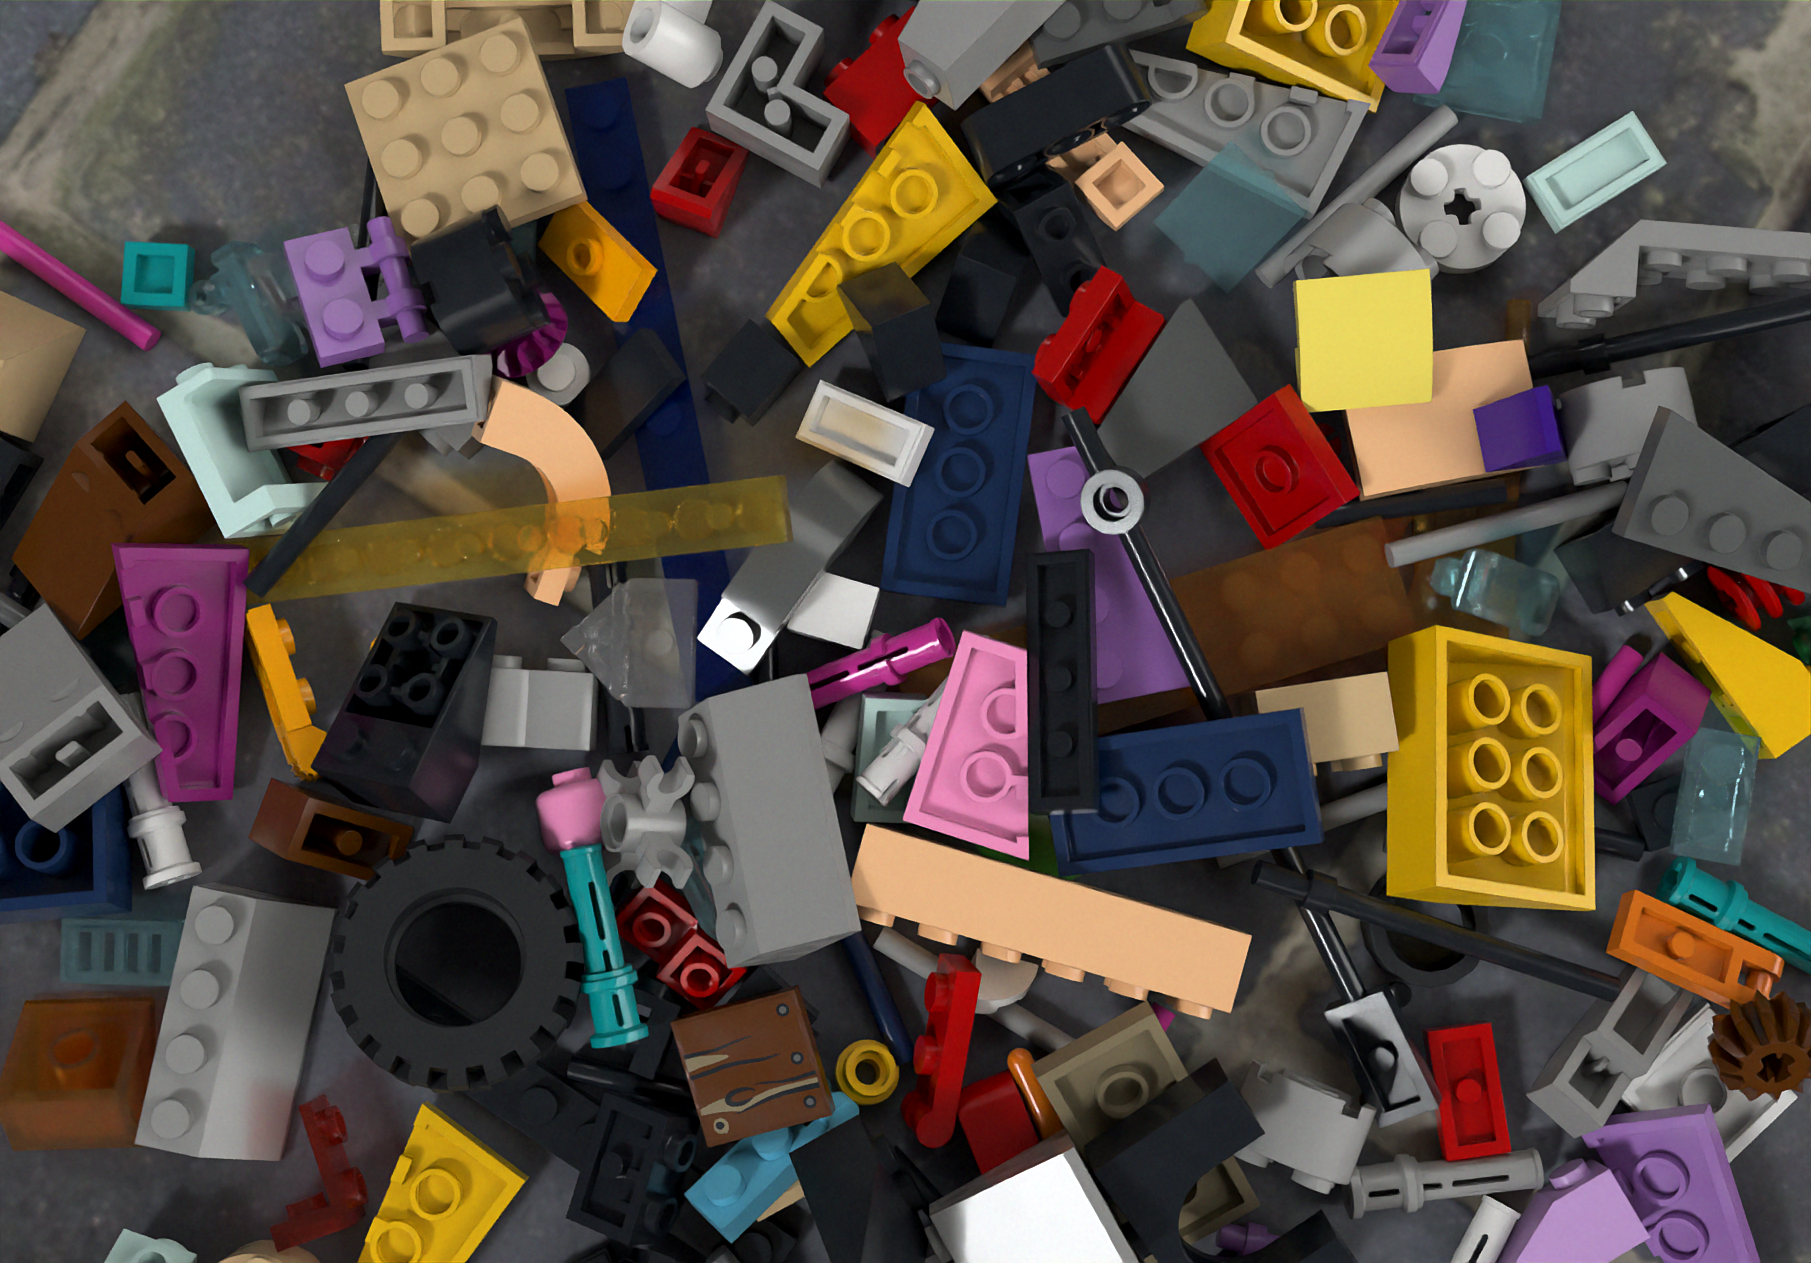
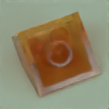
[0,996,156,1151]

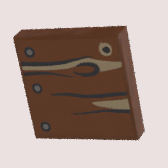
[670,985,836,1147]

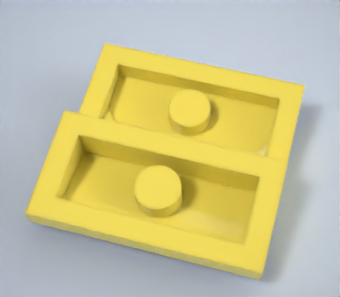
[1293,269,1433,413]

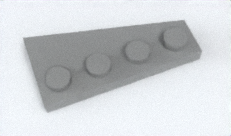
[1121,49,1371,220]

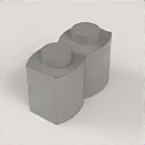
[481,655,601,751]

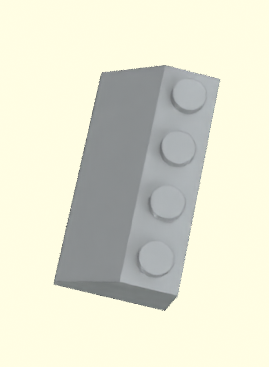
[677,674,861,969]
[134,882,338,1161]

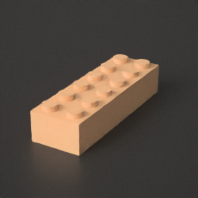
[851,822,1252,1020]

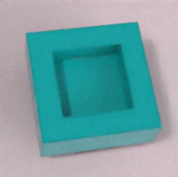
[120,241,195,312]

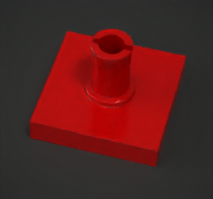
[1199,384,1361,553]

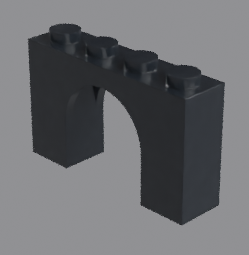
[1084,1057,1358,1263]

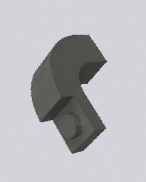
[696,458,885,676]

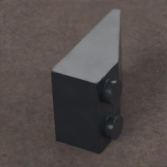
[788,1115,928,1263]

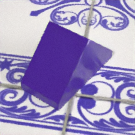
[1473,385,1568,473]

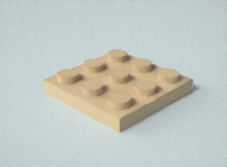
[344,17,588,266]

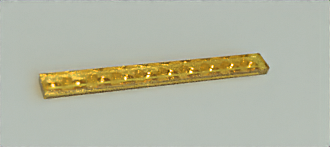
[218,475,793,605]

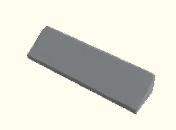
[238,355,493,452]

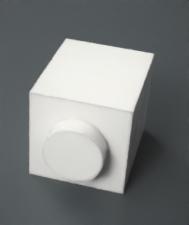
[787,572,880,652]

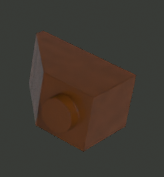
[248,778,414,881]

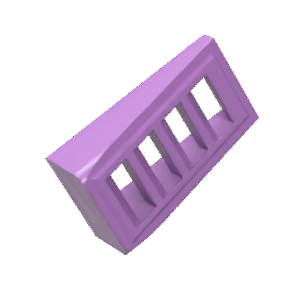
[1368,0,1467,94]

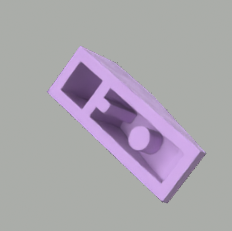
[1496,1158,1650,1263]

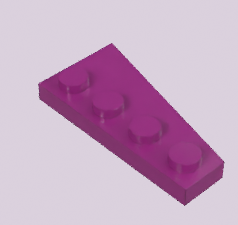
[111,543,249,802]

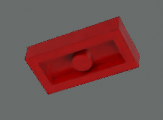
[1422,1020,1512,1161]

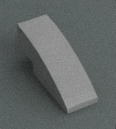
[1526,963,1696,1139]

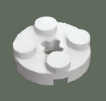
[1395,144,1526,274]

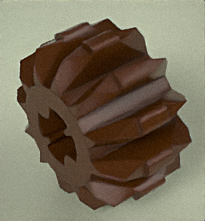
[1707,990,1811,1103]

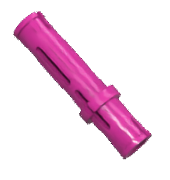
[804,617,956,710]

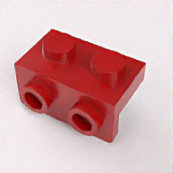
[1031,265,1167,425]

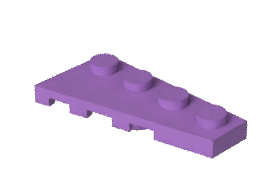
[1027,446,1191,705]

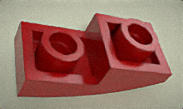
[614,877,748,1010]

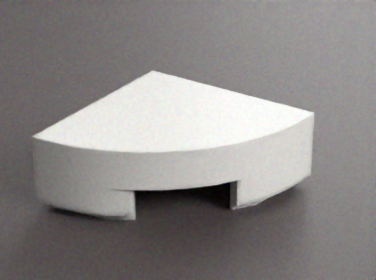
[971,948,1038,1014]

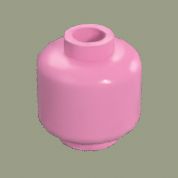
[535,767,606,856]

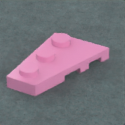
[902,629,1029,861]

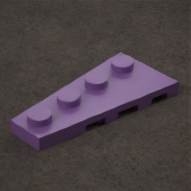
[1582,1103,1761,1263]

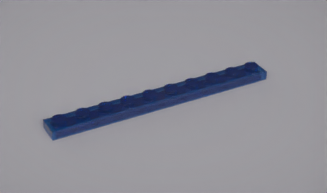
[564,76,753,704]

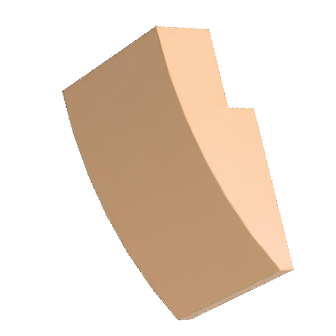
[1341,339,1544,501]

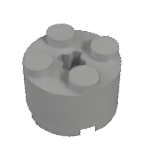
[1284,198,1439,293]
[1556,367,1698,486]
[1234,1059,1377,1194]

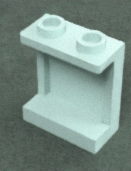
[156,363,329,539]

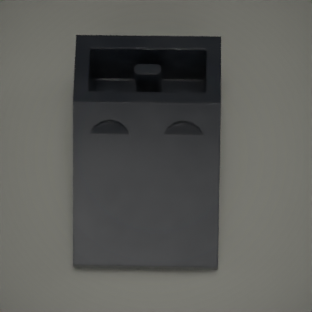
[310,602,498,824]

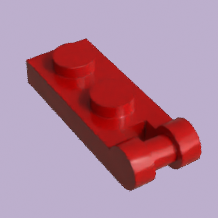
[900,953,982,1148]

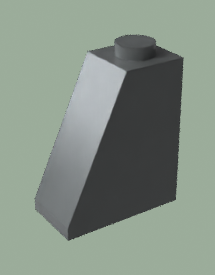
[1097,297,1259,494]

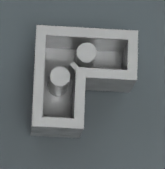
[705,0,851,189]

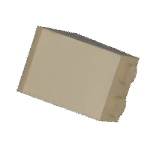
[0,291,86,443]

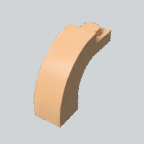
[470,374,612,606]

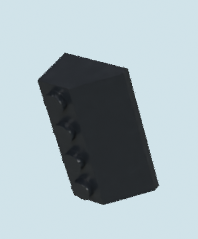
[1553,403,1811,617]

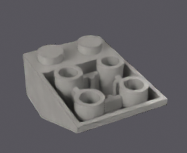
[0,603,163,833]

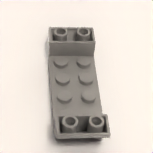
[1537,220,1811,330]

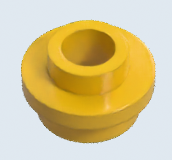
[834,1040,899,1105]

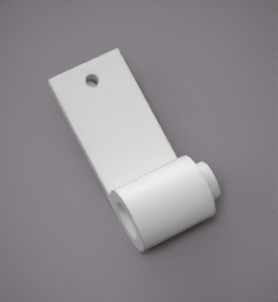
[622,0,723,88]

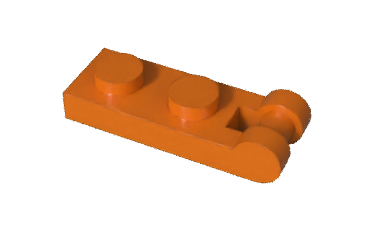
[1606,889,1785,1009]

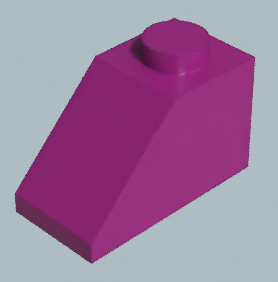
[1593,652,1712,805]

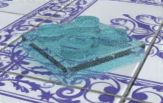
[1412,0,1562,125]

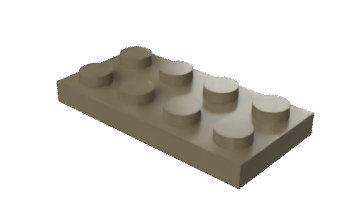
[1031,1000,1261,1263]

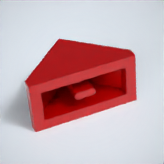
[650,126,750,239]

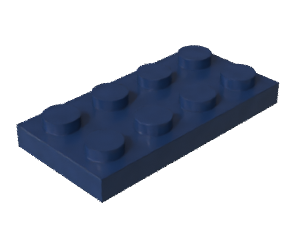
[880,342,1037,608]
[1050,707,1325,877]

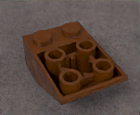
[11,400,217,641]

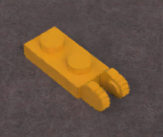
[244,603,327,784]

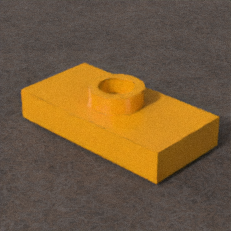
[537,200,658,322]

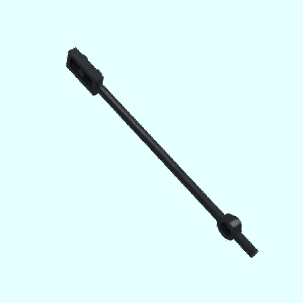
[1061,406,1443,1128]

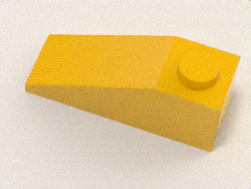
[1644,591,1811,759]

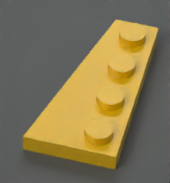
[764,100,997,368]
[357,1100,529,1263]

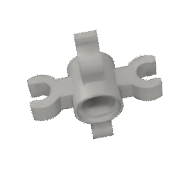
[596,755,695,889]

